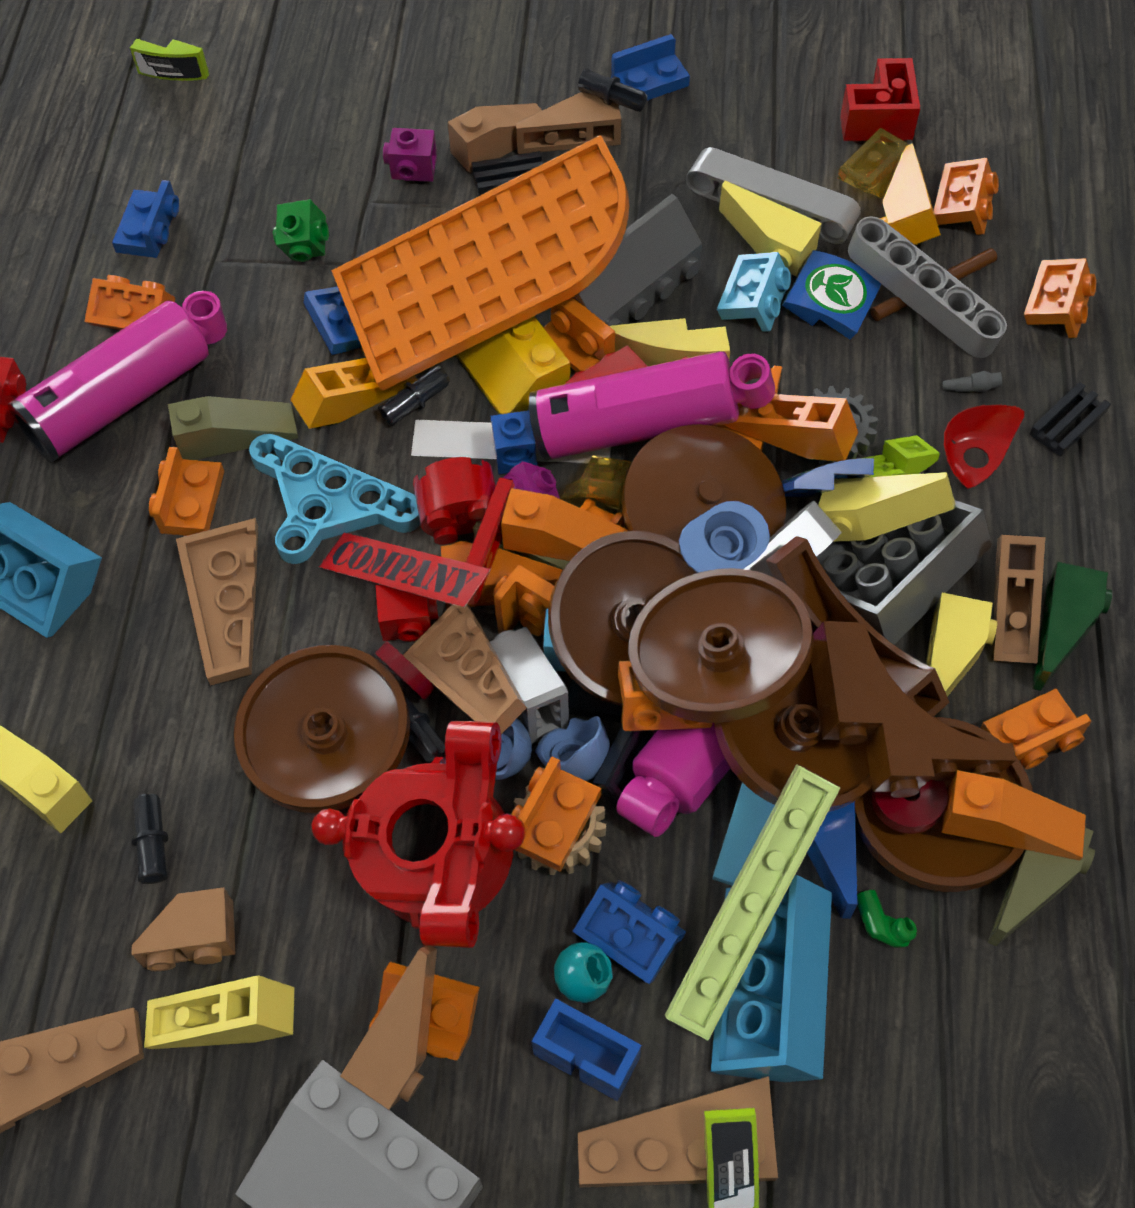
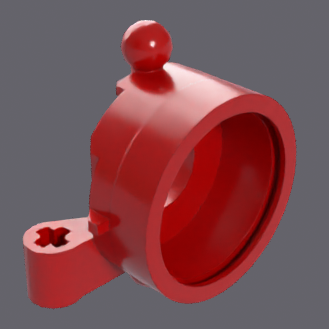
[311,721,526,948]

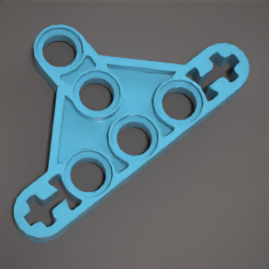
[249,434,421,564]

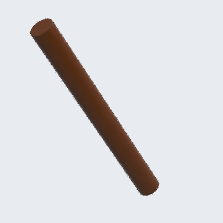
[870,248,997,321]

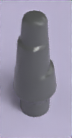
[942,371,1002,392]

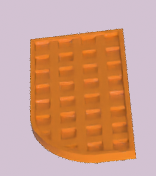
[331,135,629,391]

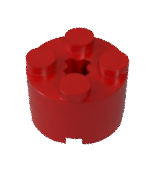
[413,457,496,545]

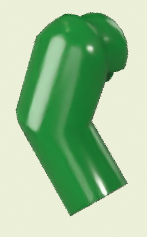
[857,890,917,948]

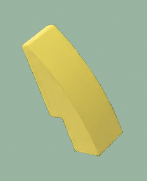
[610,318,730,366]

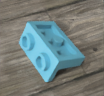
[717,252,791,332]

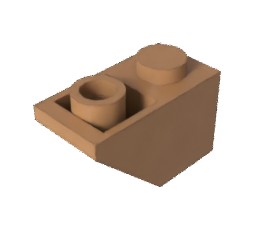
[132,887,235,971]

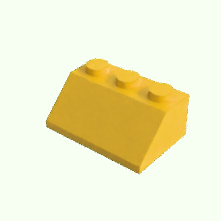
[456,316,570,415]

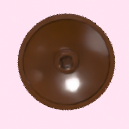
[622,424,786,543]
[548,531,697,706]
[629,568,814,723]
[234,645,410,813]
[714,662,872,812]
[855,717,1033,892]

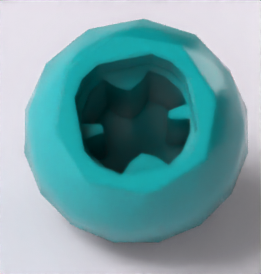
[554,942,613,1003]

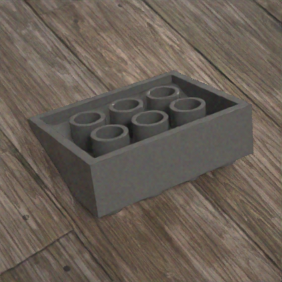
[817,500,992,645]

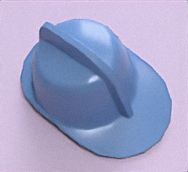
[679,501,770,573]

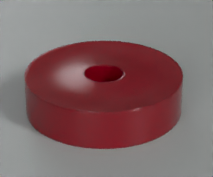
[375,641,436,700]
[871,779,948,834]

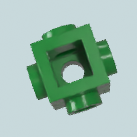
[273,199,329,262]

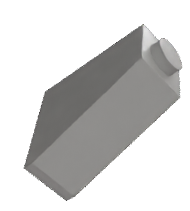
[490,627,569,744]

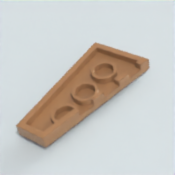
[176,518,258,686]
[403,604,527,734]
[0,1008,144,1133]
[578,1076,778,1188]

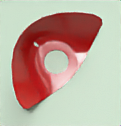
[944,405,1025,489]

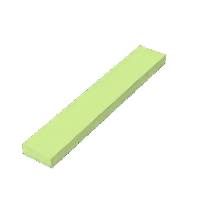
[665,765,840,1040]

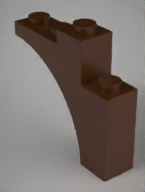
[765,536,950,717]
[811,621,1016,798]

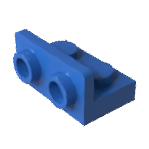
[611,34,690,100]
[112,180,179,258]
[572,880,686,984]

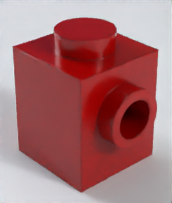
[375,585,439,642]

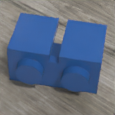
[532,998,642,1102]

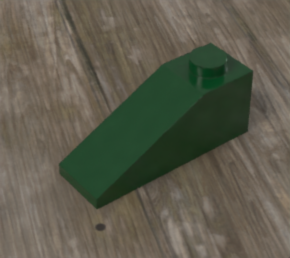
[1032,562,1112,691]

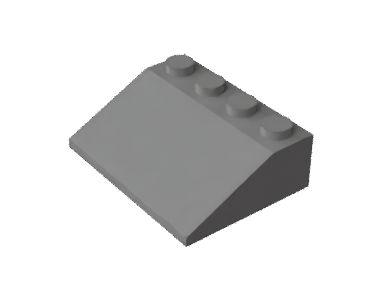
[235,1060,483,1208]

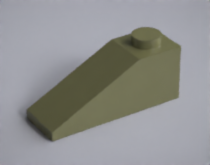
[168,396,298,460]
[987,828,1095,946]

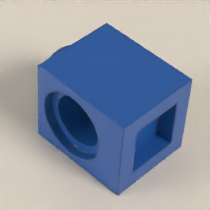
[491,410,537,474]

